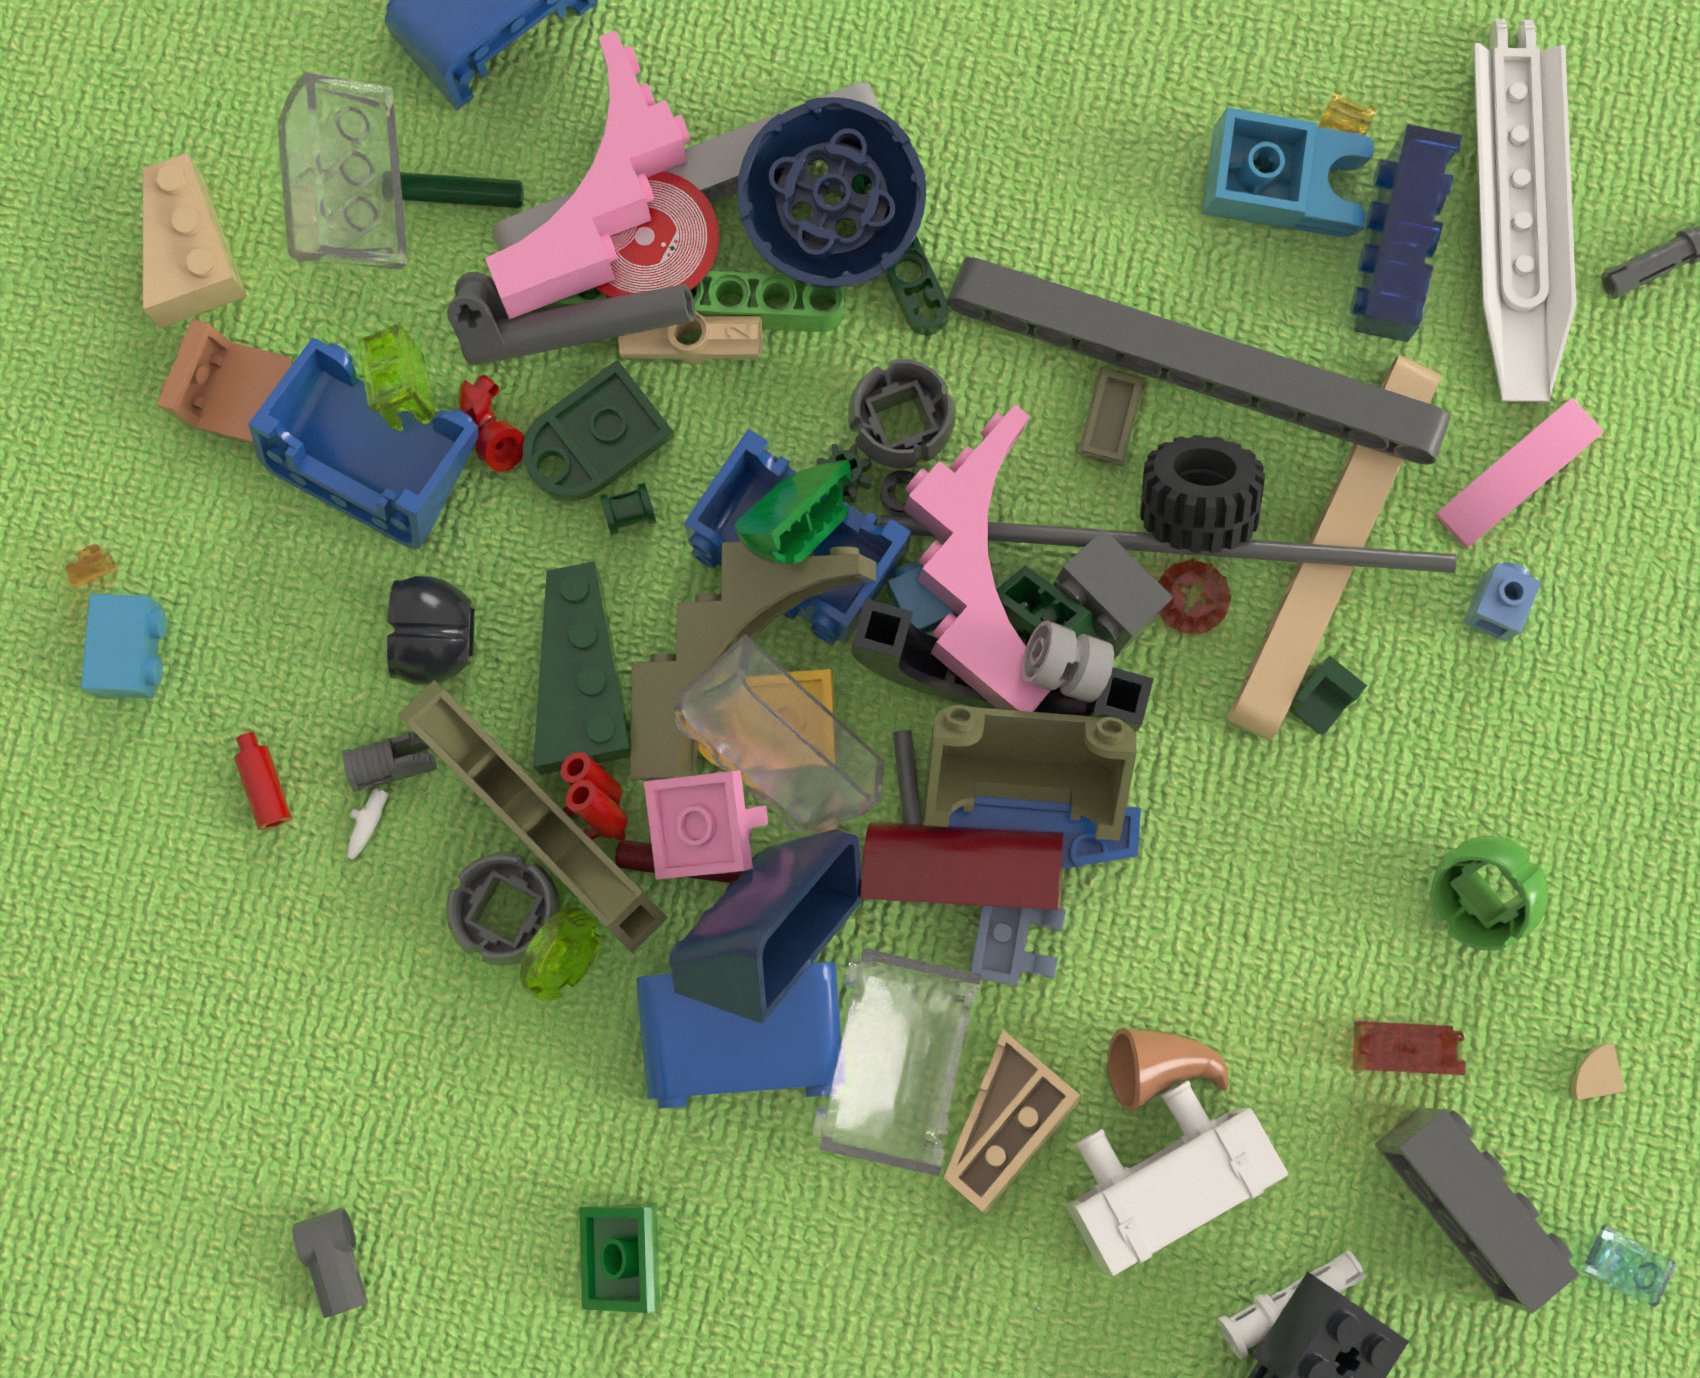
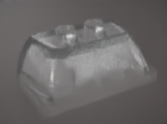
[278,72,408,270]

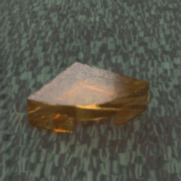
[65,544,118,588]

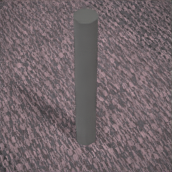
[893,730,923,824]

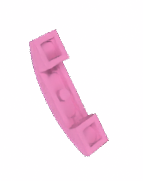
[1435,398,1604,549]

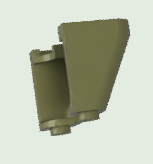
[924,705,1137,841]

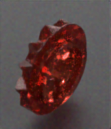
[1158,558,1232,634]

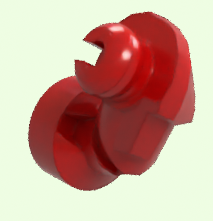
[458,375,525,472]

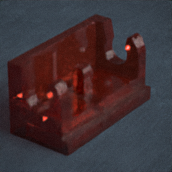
[1353,1021,1466,1075]

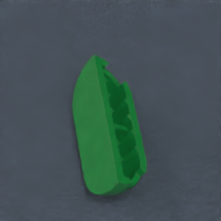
[735,460,852,564]

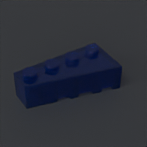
[1350,124,1463,342]

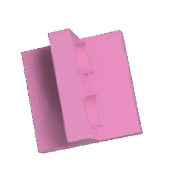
[644,770,768,879]

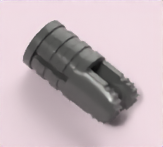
[342,732,437,792]

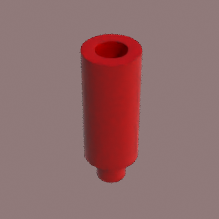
[234,732,292,830]

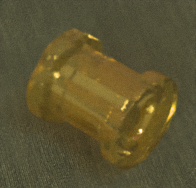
[1318,90,1377,135]

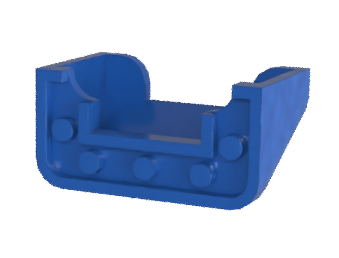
[385,0,597,111]
[248,337,479,549]
[636,962,844,1108]

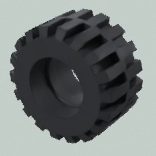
[1140,435,1265,554]

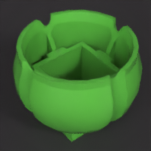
[1430,836,1548,951]

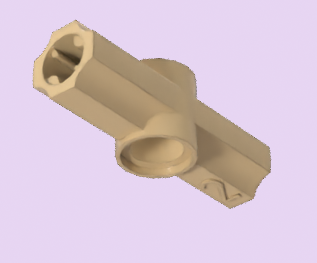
[618,311,763,365]

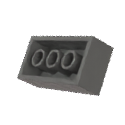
[1374,1108,1579,1314]

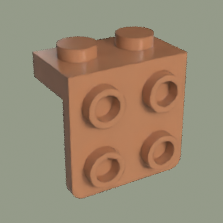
[157,319,294,444]

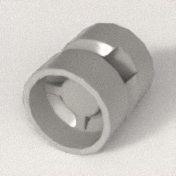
[1022,620,1114,703]

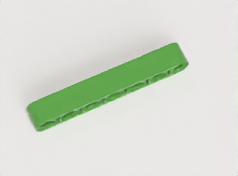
[532,271,844,332]

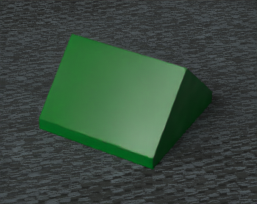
[579,1203,660,1313]

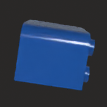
[684,429,911,645]

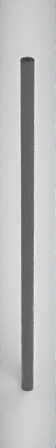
[880,514,1457,573]

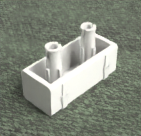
[1065,1081,1288,1276]

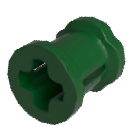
[599,482,656,536]

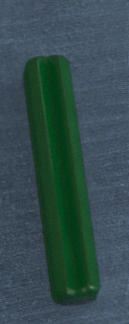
[386,172,524,208]

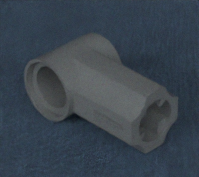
[292,1207,368,1318]

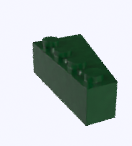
[533,561,631,775]

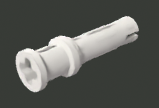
[1217,1250,1366,1360]

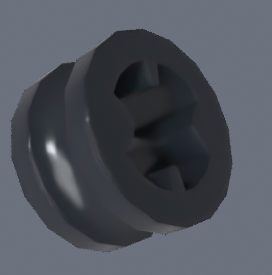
[880,470,915,516]

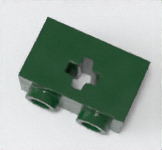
[996,566,1097,646]

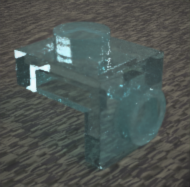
[1581,1225,1676,1307]

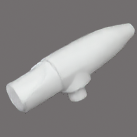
[347,788,389,859]

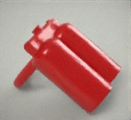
[561,752,628,841]

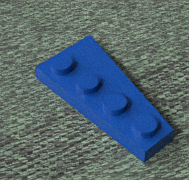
[949,796,1141,869]

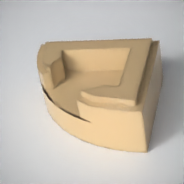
[1571,1043,1625,1100]

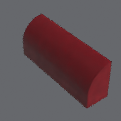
[860,822,1064,910]

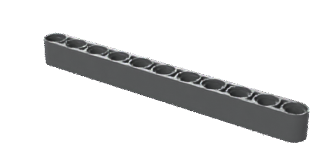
[947,257,1450,465]

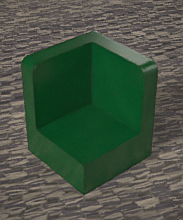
[1288,655,1368,735]

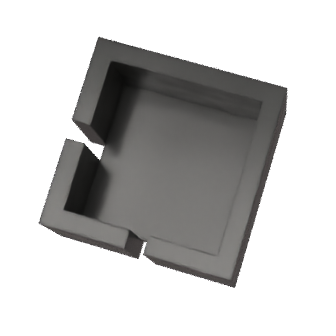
[1053,529,1173,659]

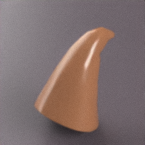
[1107,1027,1228,1112]

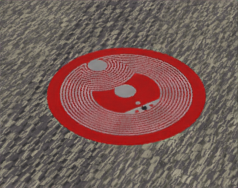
[596,171,719,297]

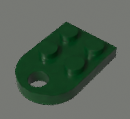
[523,360,675,501]

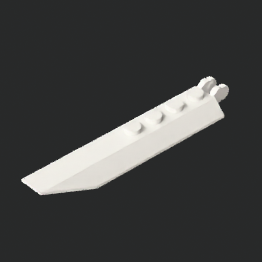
[1473,19,1576,403]

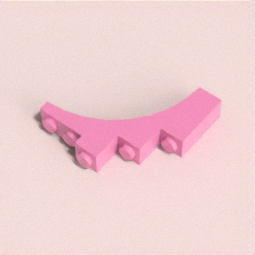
[485,30,690,319]
[904,404,1051,712]

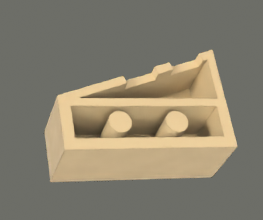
[143,153,247,329]
[944,1030,1081,1215]

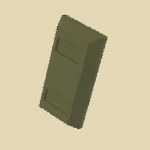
[1078,366,1146,466]

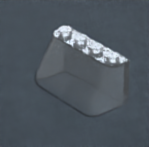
[674,634,884,834]

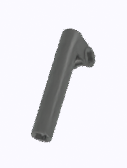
[447,272,695,366]

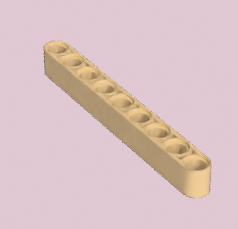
[1227,354,1441,742]

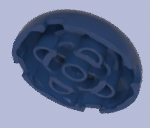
[737,97,926,289]

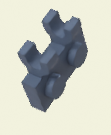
[970,906,1066,986]

